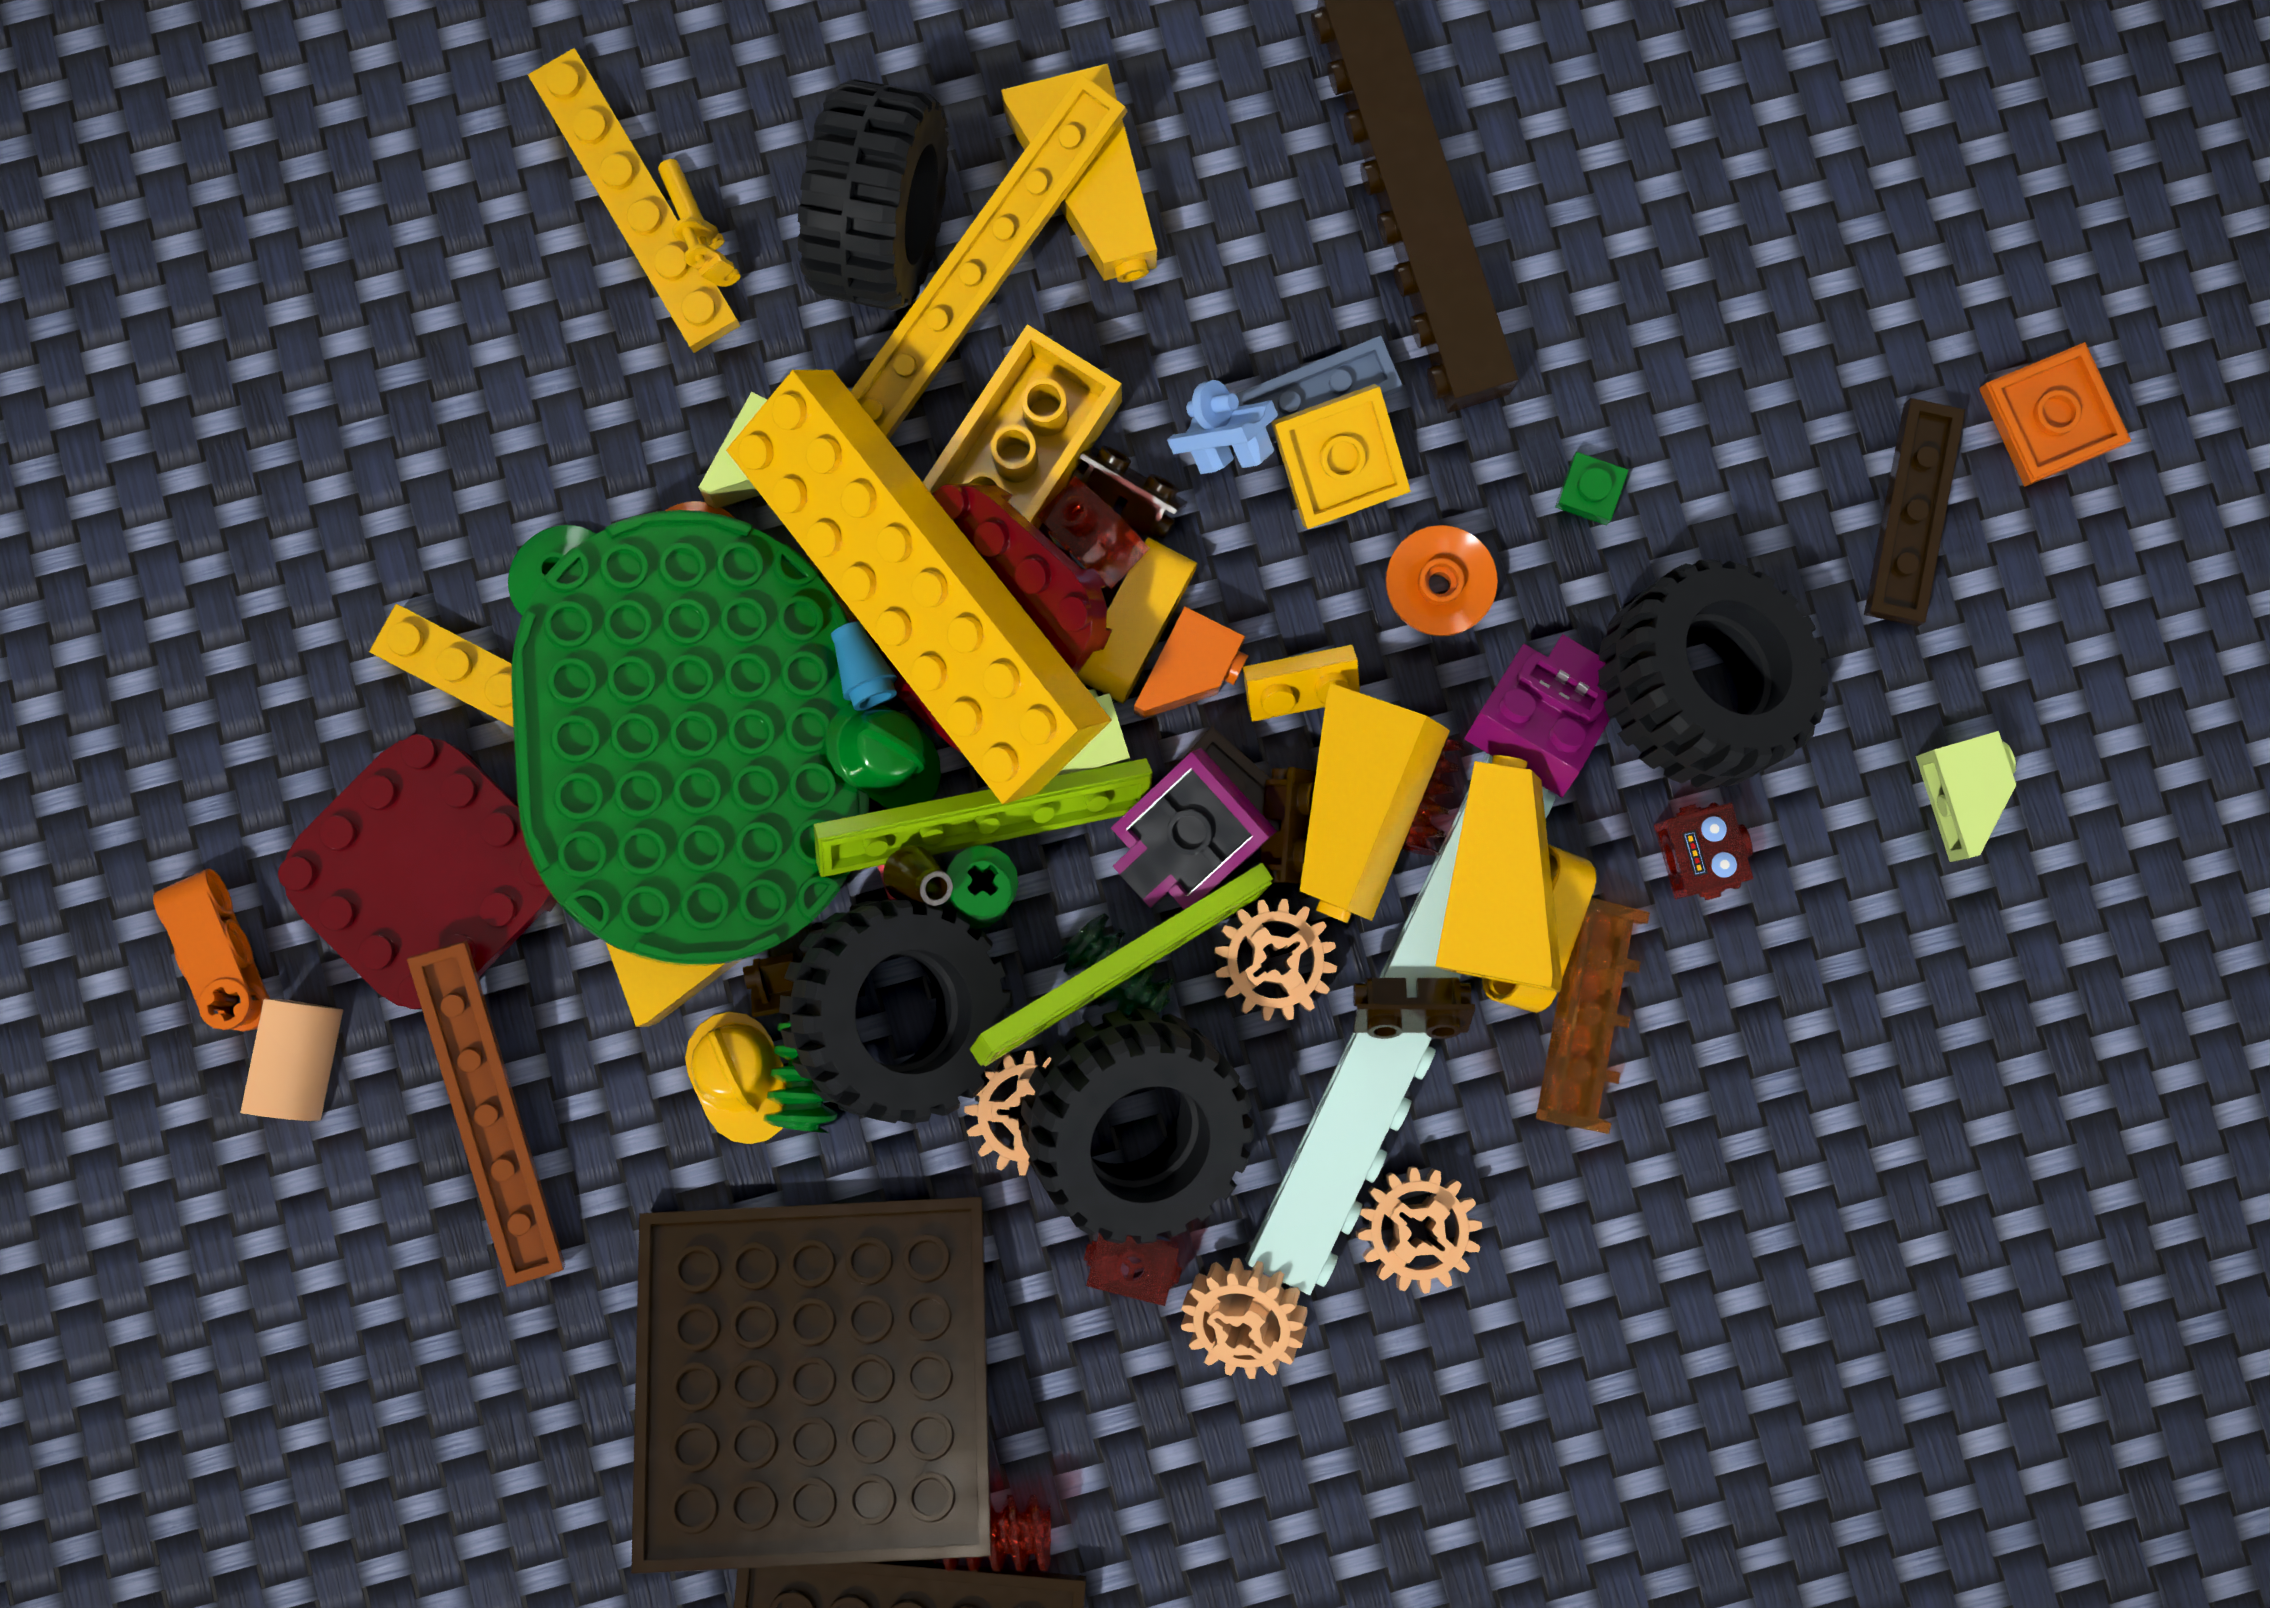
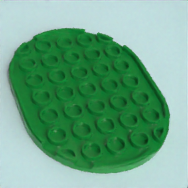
[511,510,869,966]

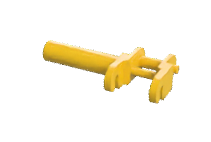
[658,159,741,287]

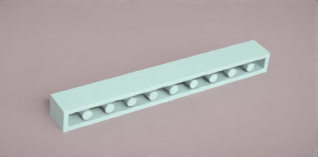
[1245,753,1556,1295]

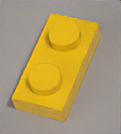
[1243,645,1360,722]

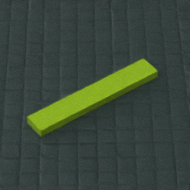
[814,758,1153,877]
[970,863,1273,1067]

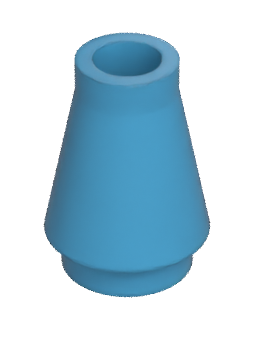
[831,621,897,711]

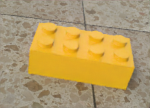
[923,324,1122,529]

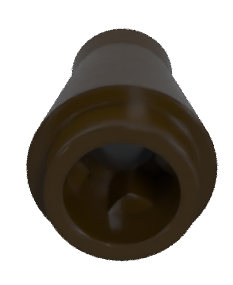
[883,846,953,906]

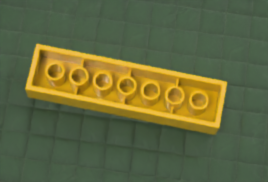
[726,370,1112,805]

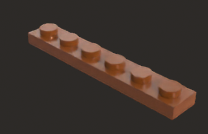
[407,940,565,1287]

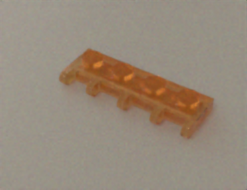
[1536,898,1650,1134]

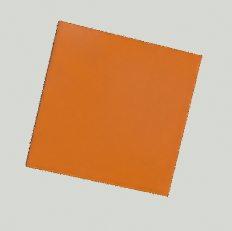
[1979,342,2131,487]

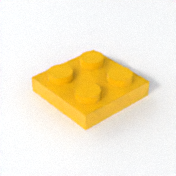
[1271,384,1411,529]

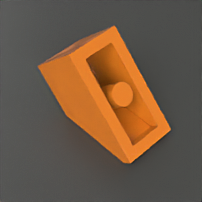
[1134,606,1249,718]

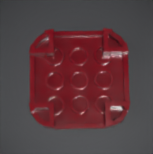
[853,483,1112,754]
[278,734,557,1009]

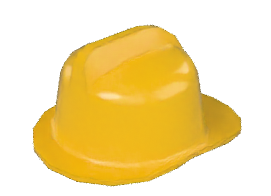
[685,1012,785,1144]

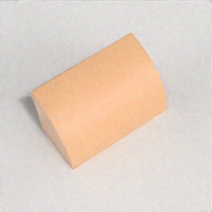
[240,999,343,1121]

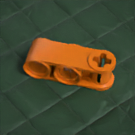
[153,868,270,1032]

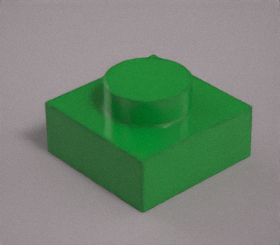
[1555,452,1628,526]

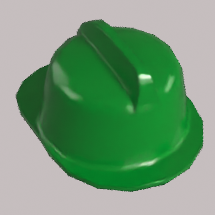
[825,703,941,809]

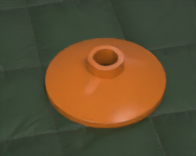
[1386,525,1498,636]

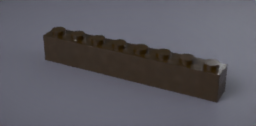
[1311,0,1519,413]

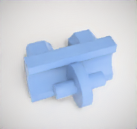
[1167,380,1278,474]

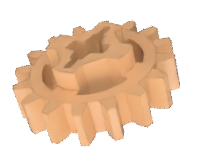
[1214,899,1337,1021]
[964,1051,1051,1176]
[1356,1166,1482,1294]
[1181,1258,1308,1379]

